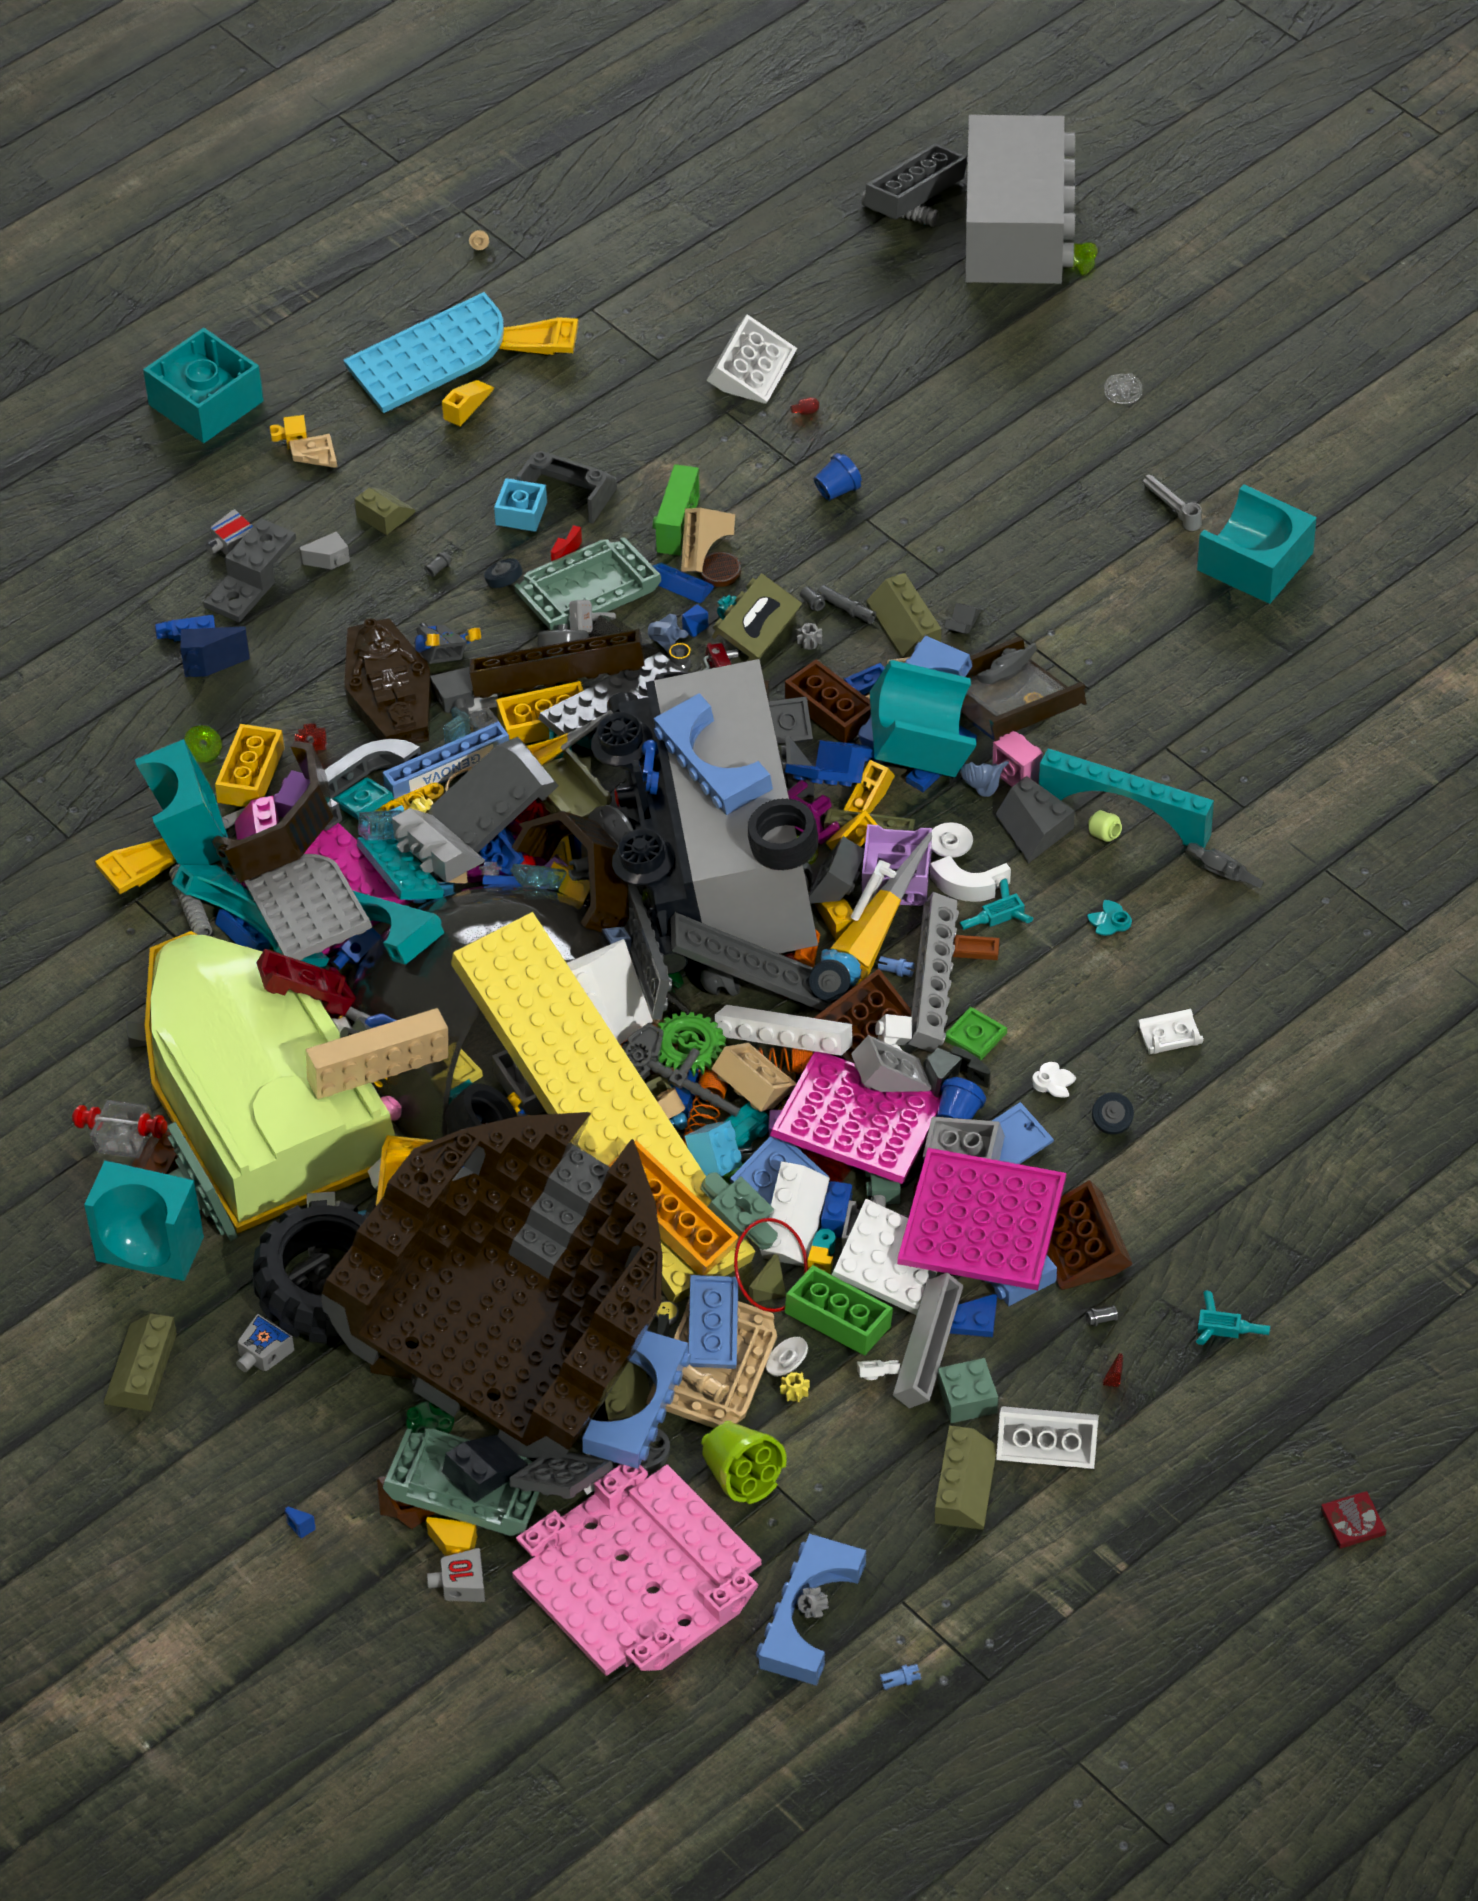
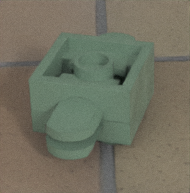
[700,1172,778,1250]

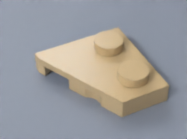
[289,434,337,467]

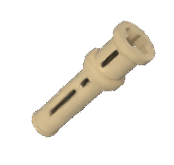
[682,1365,729,1403]

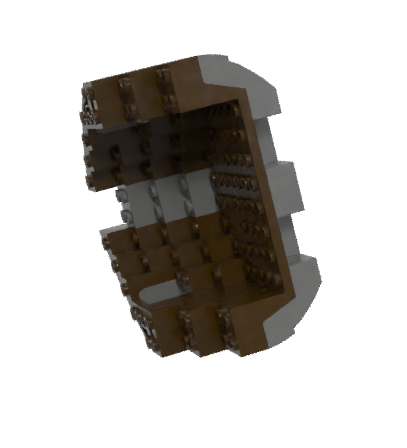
[322,1112,663,1460]

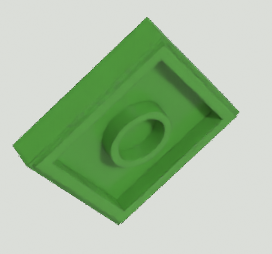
[945,1007,1007,1060]

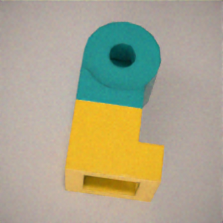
[808,1229,835,1275]

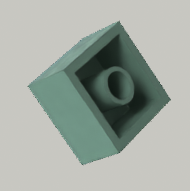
[938,1358,998,1423]

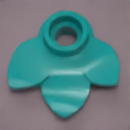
[1087,900,1132,936]

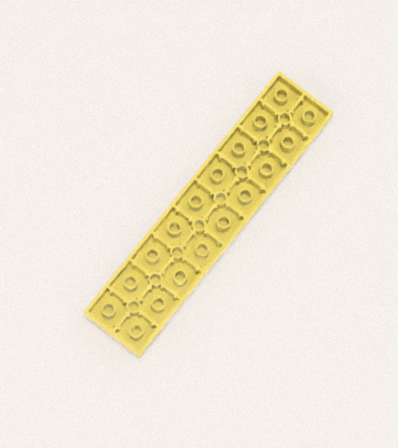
[451,912,755,1303]

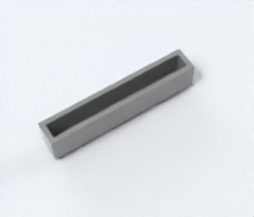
[893,1273,963,1408]

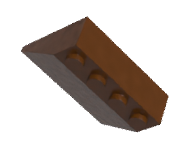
[814,969,912,1063]
[1047,1180,1133,1290]

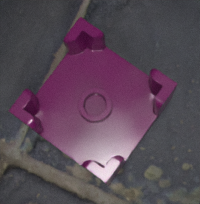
[787,780,840,844]

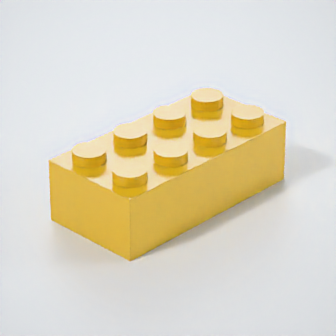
[496,681,584,744]
[215,724,284,807]

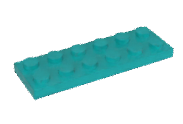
[357,834,444,900]

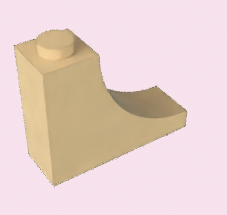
[681,508,735,573]

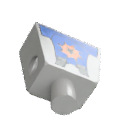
[236,1314,294,1372]

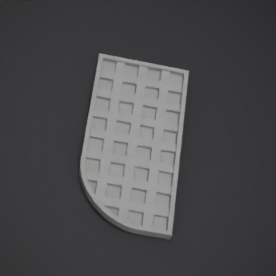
[244,854,372,961]

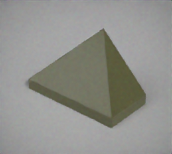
[749,1254,786,1302]

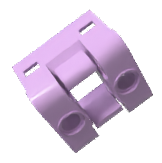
[862,824,932,906]

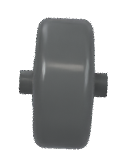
[537,624,589,647]

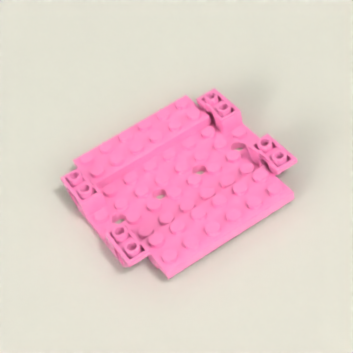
[512,1464,761,1676]

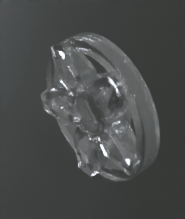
[1104,373,1143,404]

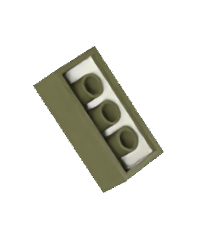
[866,573,941,658]
[104,1313,177,1412]
[603,1361,658,1428]
[935,1425,997,1530]

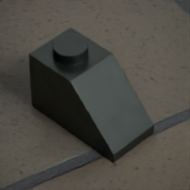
[924,1048,962,1097]

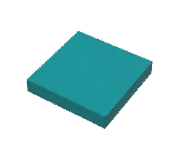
[333,777,394,820]

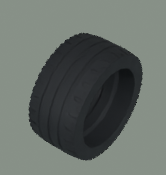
[748,798,818,870]
[445,1083,517,1134]

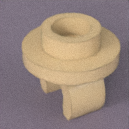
[469,230,489,250]

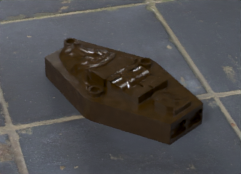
[344,618,431,744]

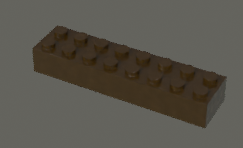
[470,629,645,698]

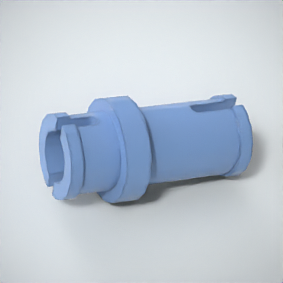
[878,956,915,977]
[880,1664,921,1690]

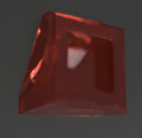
[1103,1353,1123,1387]

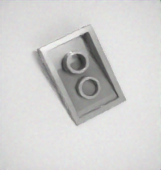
[851,1035,932,1092]
[923,1117,1005,1161]

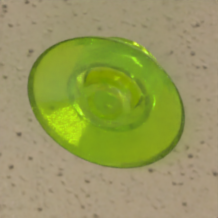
[184,725,222,763]

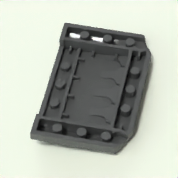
[427,737,559,853]

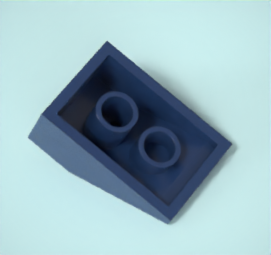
[180,626,250,677]

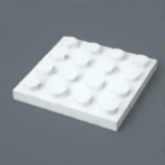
[832,1199,937,1315]

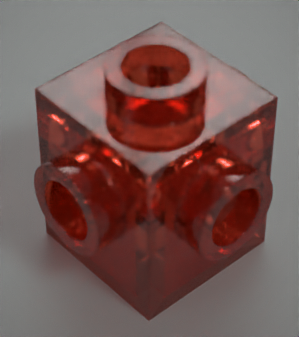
[295,724,327,754]

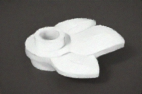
[1032,1062,1076,1097]

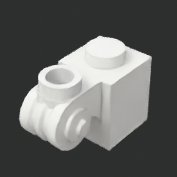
[875,1014,912,1050]

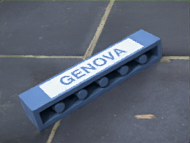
[383,721,509,800]

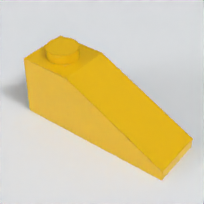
[844,760,895,814]
[814,898,854,941]

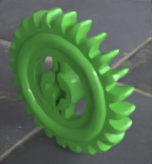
[657,1012,726,1077]

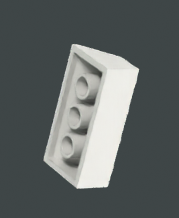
[760,1161,830,1266]
[996,1406,1099,1469]

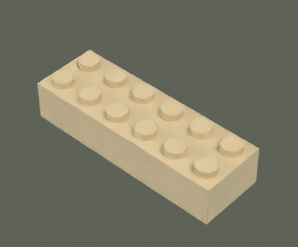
[306,1008,448,1099]

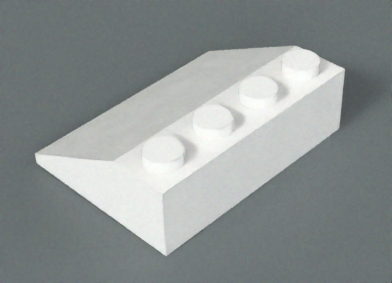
[707,315,797,404]
[567,939,653,1044]

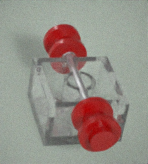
[72,1100,167,1158]

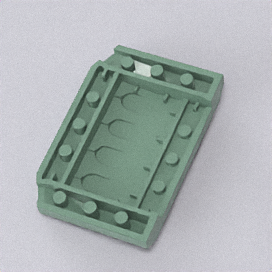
[514,537,661,630]
[383,1429,540,1536]

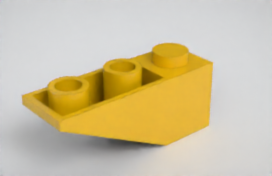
[442,380,494,426]

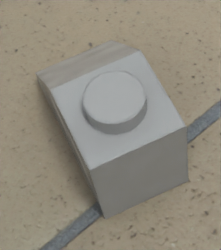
[299,532,350,569]

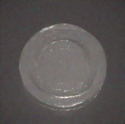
[479,862,502,876]

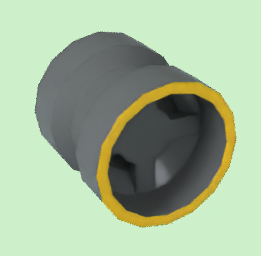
[669,643,691,672]

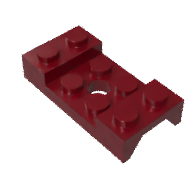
[256,949,353,1016]

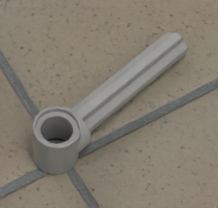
[1143,475,1202,531]

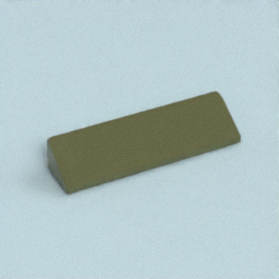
[824,809,915,836]

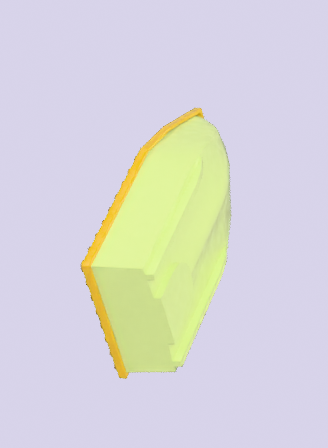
[145,931,395,1234]

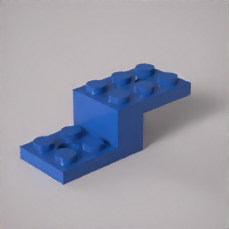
[785,740,885,786]

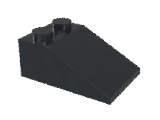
[442,1435,528,1503]

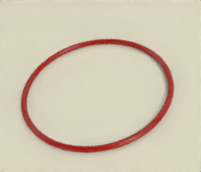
[734,1218,808,1312]

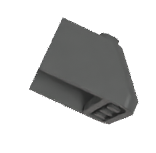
[517,451,617,524]

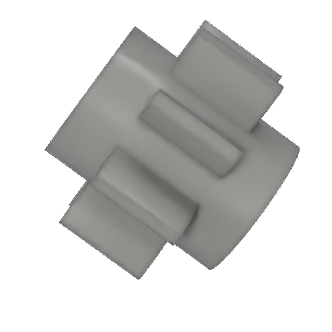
[797,623,822,650]
[797,1587,828,1618]

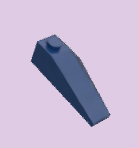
[478,827,524,876]

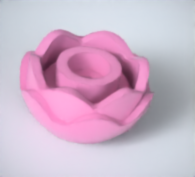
[380,1096,402,1121]

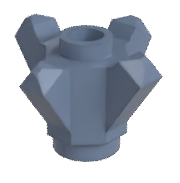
[648,614,688,653]

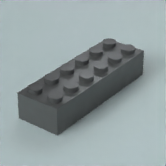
[864,143,967,219]

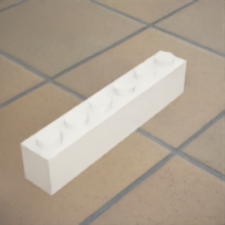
[715,1005,852,1056]

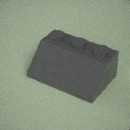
[809,836,864,903]

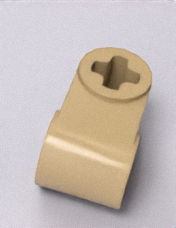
[655,1088,685,1119]

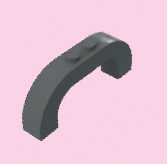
[307,739,422,831]

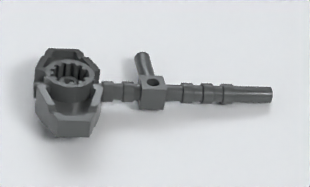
[622,1023,741,1117]

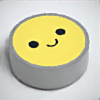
[655,1301,679,1325]

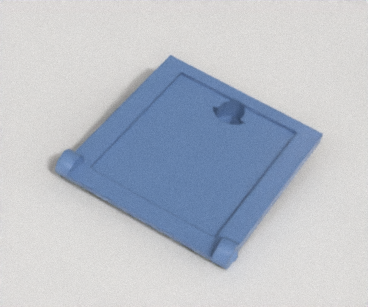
[992,1102,1054,1164]

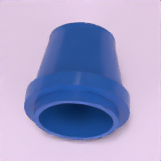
[813,453,862,501]
[936,1077,986,1119]

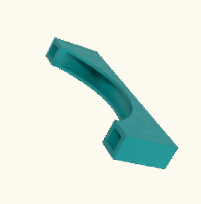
[1039,748,1214,848]
[172,864,329,969]
[353,891,445,965]

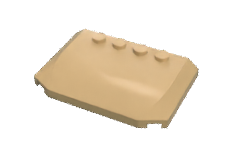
[646,1300,777,1428]

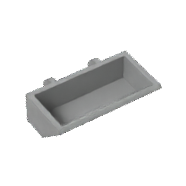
[392,808,485,883]

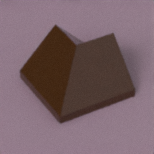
[377,1476,435,1529]

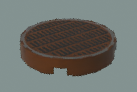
[700,552,741,587]

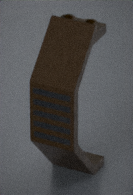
[212,741,333,883]
[512,811,629,932]

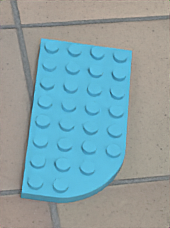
[344,292,504,413]

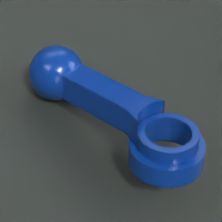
[642,740,659,795]

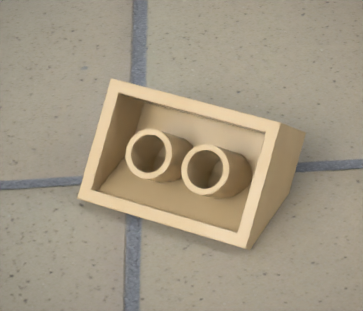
[712,1043,797,1111]

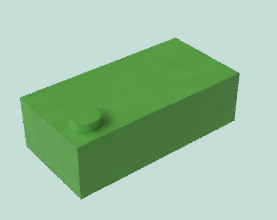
[652,464,700,556]
[785,1265,893,1356]

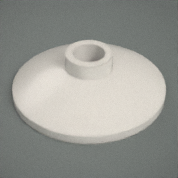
[932,822,973,858]
[766,1337,808,1376]

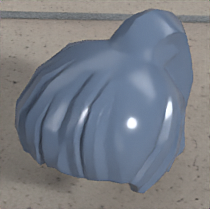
[960,761,1009,797]

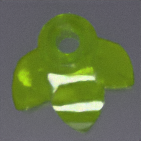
[1063,242,1098,275]

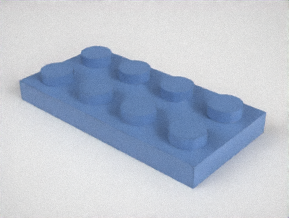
[688,1275,738,1369]

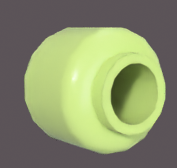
[1088,810,1122,842]

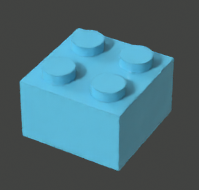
[494,478,547,532]
[685,1120,742,1176]

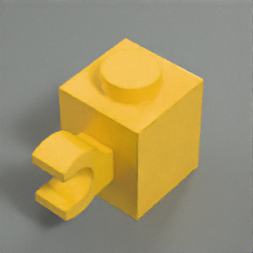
[270,415,307,449]

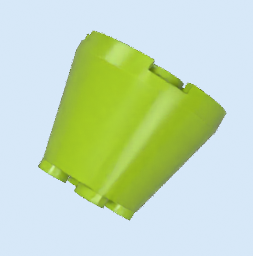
[701,1420,787,1504]

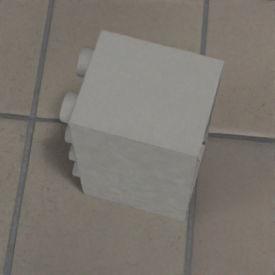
[966,115,1075,284]

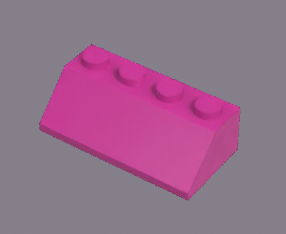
[235,796,279,840]

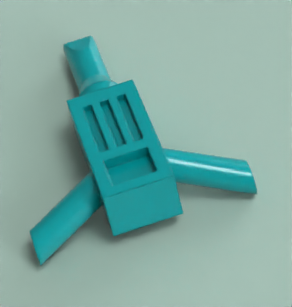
[959,878,1033,930]
[1196,1291,1270,1345]

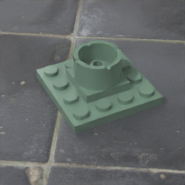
[167,1122,238,1242]

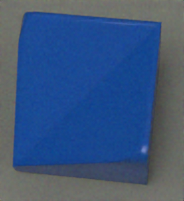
[682,604,709,637]
[285,1507,316,1538]

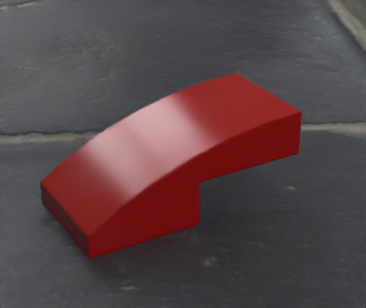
[551,525,582,562]

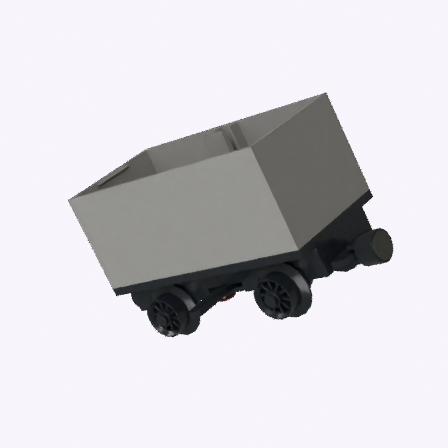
[591,659,818,974]

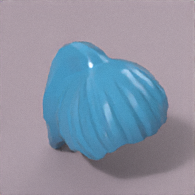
[821,949,862,988]

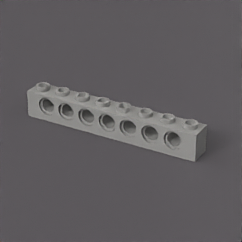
[908,892,959,1053]

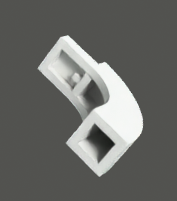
[930,855,1011,902]

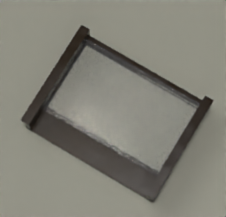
[960,636,1087,742]

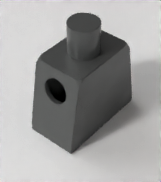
[430,667,475,716]

